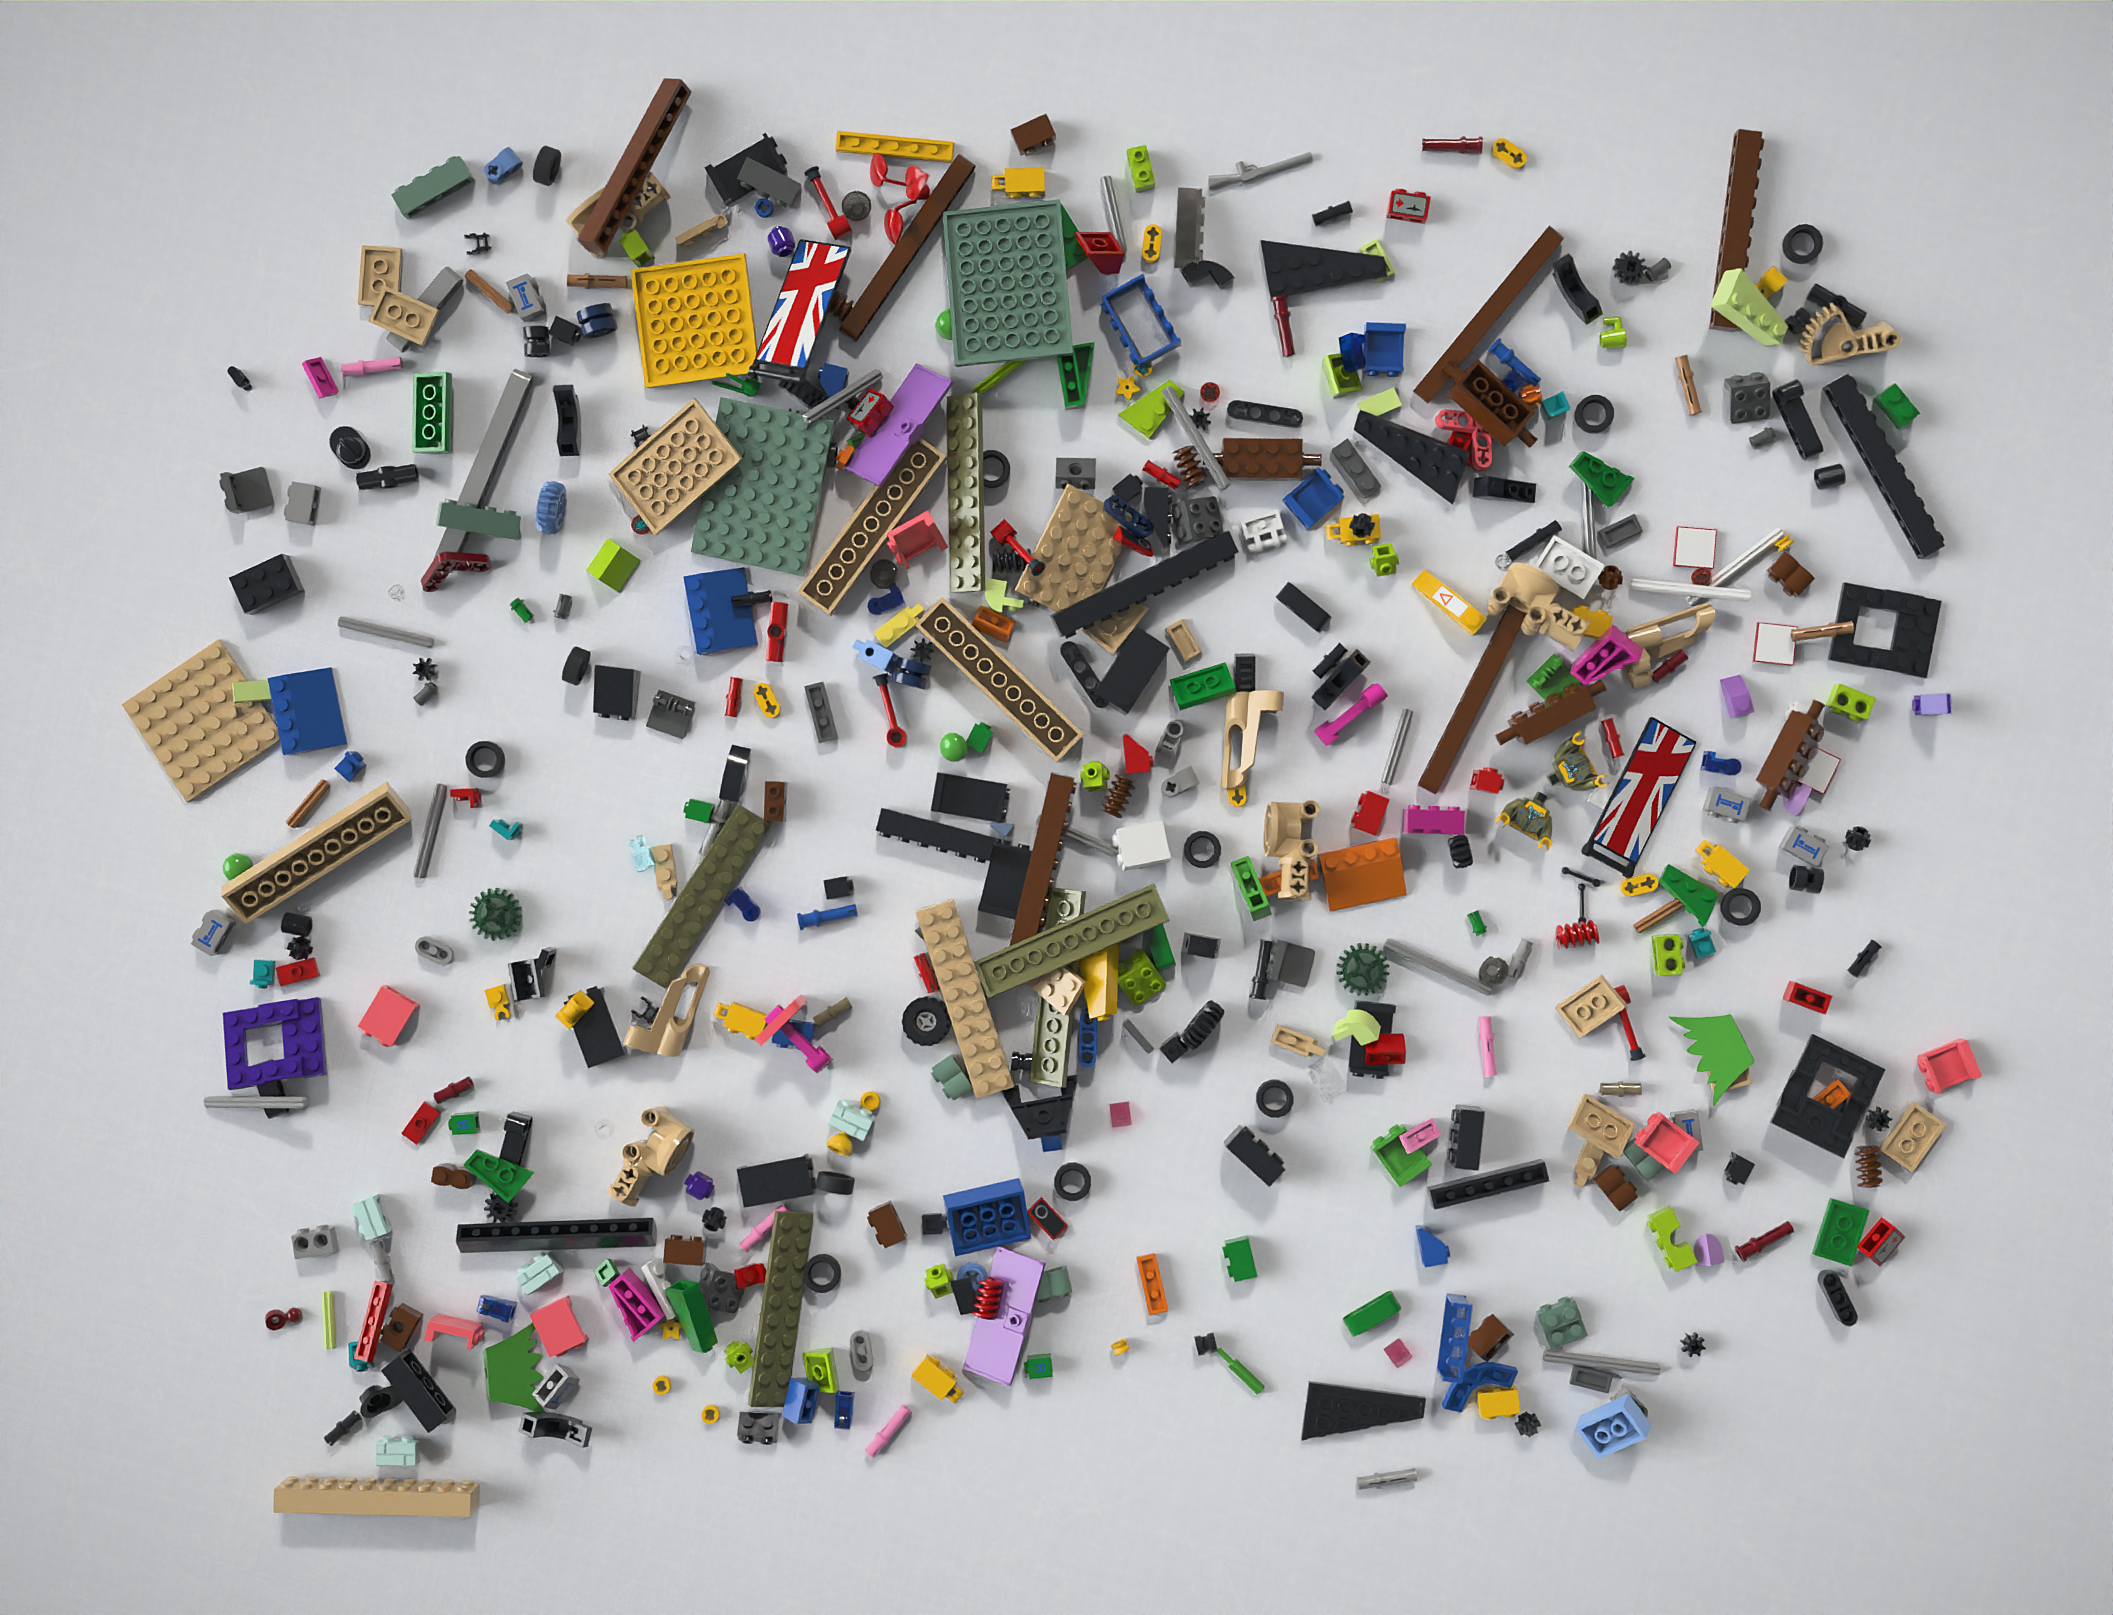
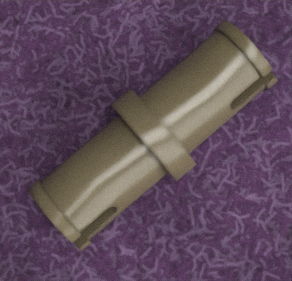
[813,997,853,1028]
[1600,1081,1642,1097]

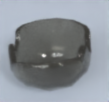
[841,191,872,221]
[870,559,900,589]
[1478,956,1509,986]

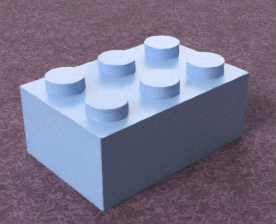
[1575,1394,1651,1459]

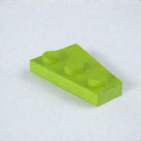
[1118,380,1185,439]

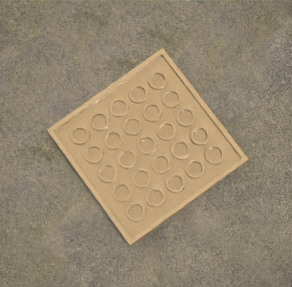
[121,639,280,802]

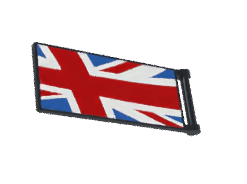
[748,239,852,386]
[1581,717,1696,879]

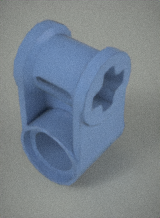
[484,147,523,184]

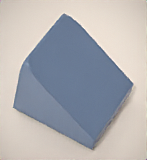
[990,823,1014,836]

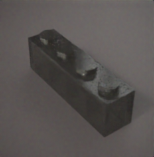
[1174,187,1205,269]

